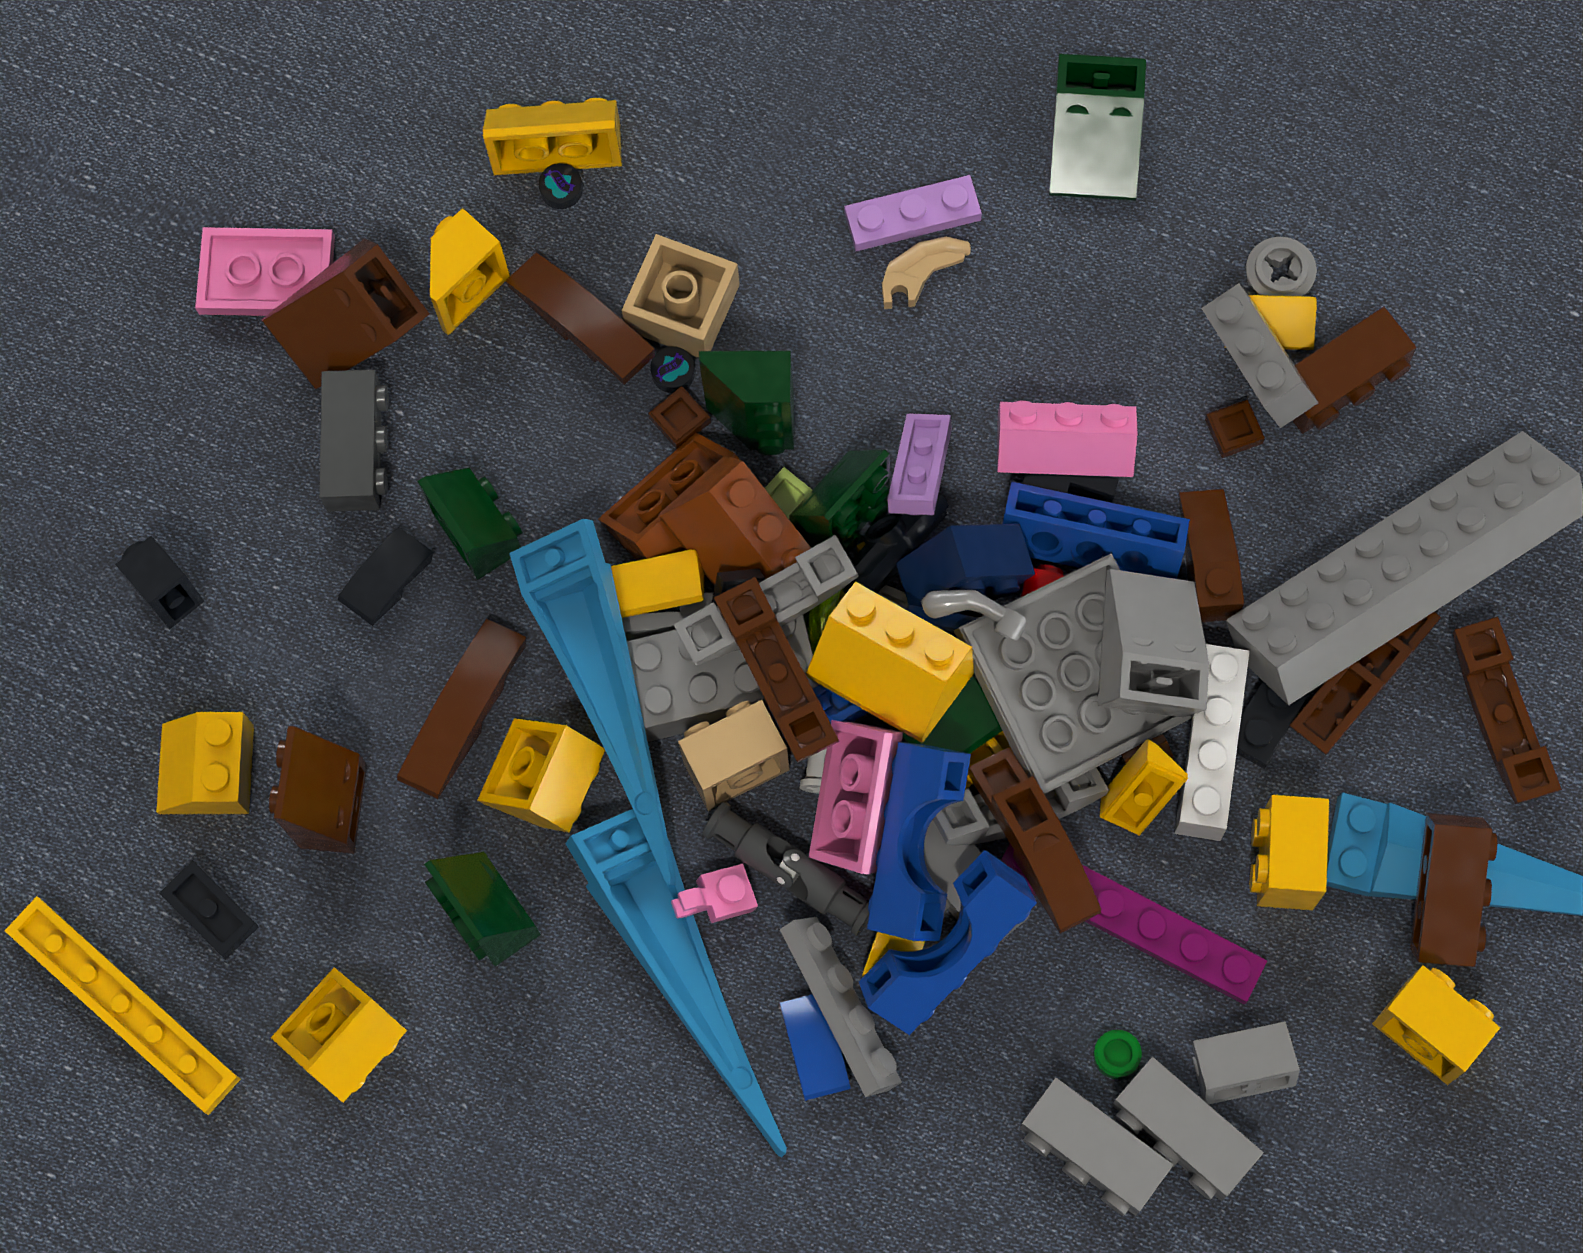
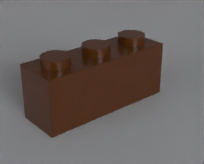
[1292,307,1417,434]
[1410,813,1498,967]

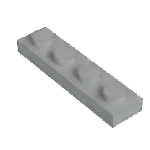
[780,917,902,1097]

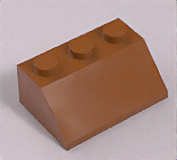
[598,433,740,560]
[658,456,811,586]

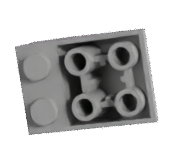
[1098,569,1209,718]

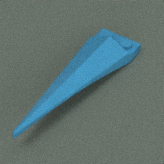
[509,519,676,885]
[1326,793,1583,916]
[565,809,787,1158]

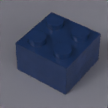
[896,524,1035,616]

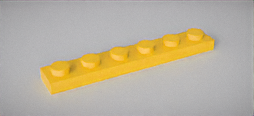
[5,896,241,1115]

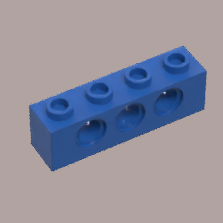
[1002,481,1190,579]

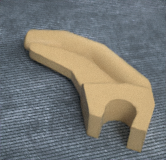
[882,236,971,309]

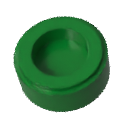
[1093,1030,1142,1079]

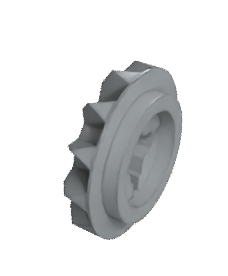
[1245,237,1317,296]

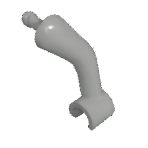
[921,590,1027,640]

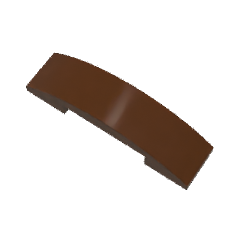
[714,577,840,763]
[1453,617,1562,804]

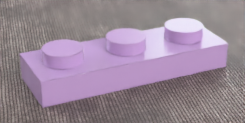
[844,175,982,252]
[887,414,952,515]

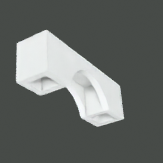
[1174,644,1250,841]

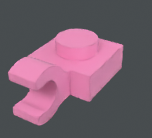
[671,864,758,923]

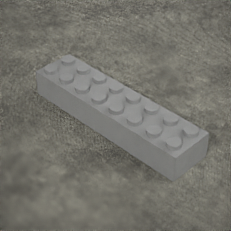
[1226,431,1583,705]

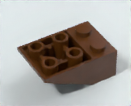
[261,238,430,389]
[269,726,367,854]

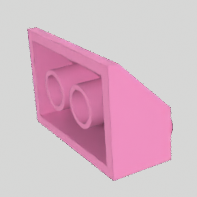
[997,401,1138,477]
[809,720,903,874]

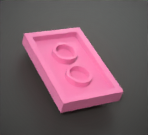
[195,227,335,316]

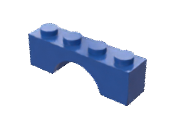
[867,742,971,941]
[859,850,1037,1035]

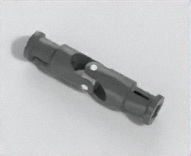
[702,802,869,936]

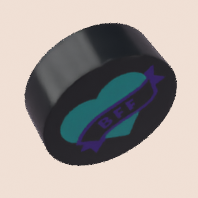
[539,163,583,209]
[650,347,695,393]

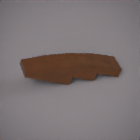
[505,252,656,385]
[1290,612,1441,755]
[397,619,526,799]

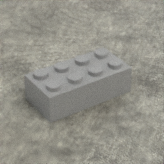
[627,615,819,742]

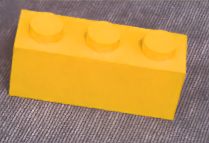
[483,98,622,175]
[806,582,974,743]

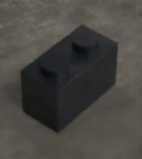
[115,536,204,630]

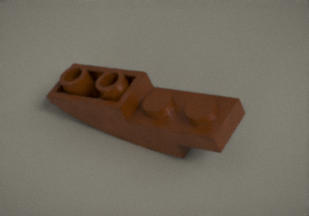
[968,747,1101,933]

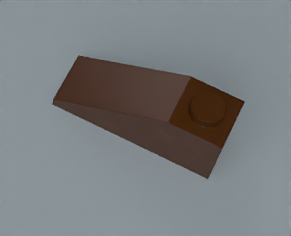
[1178,489,1244,622]

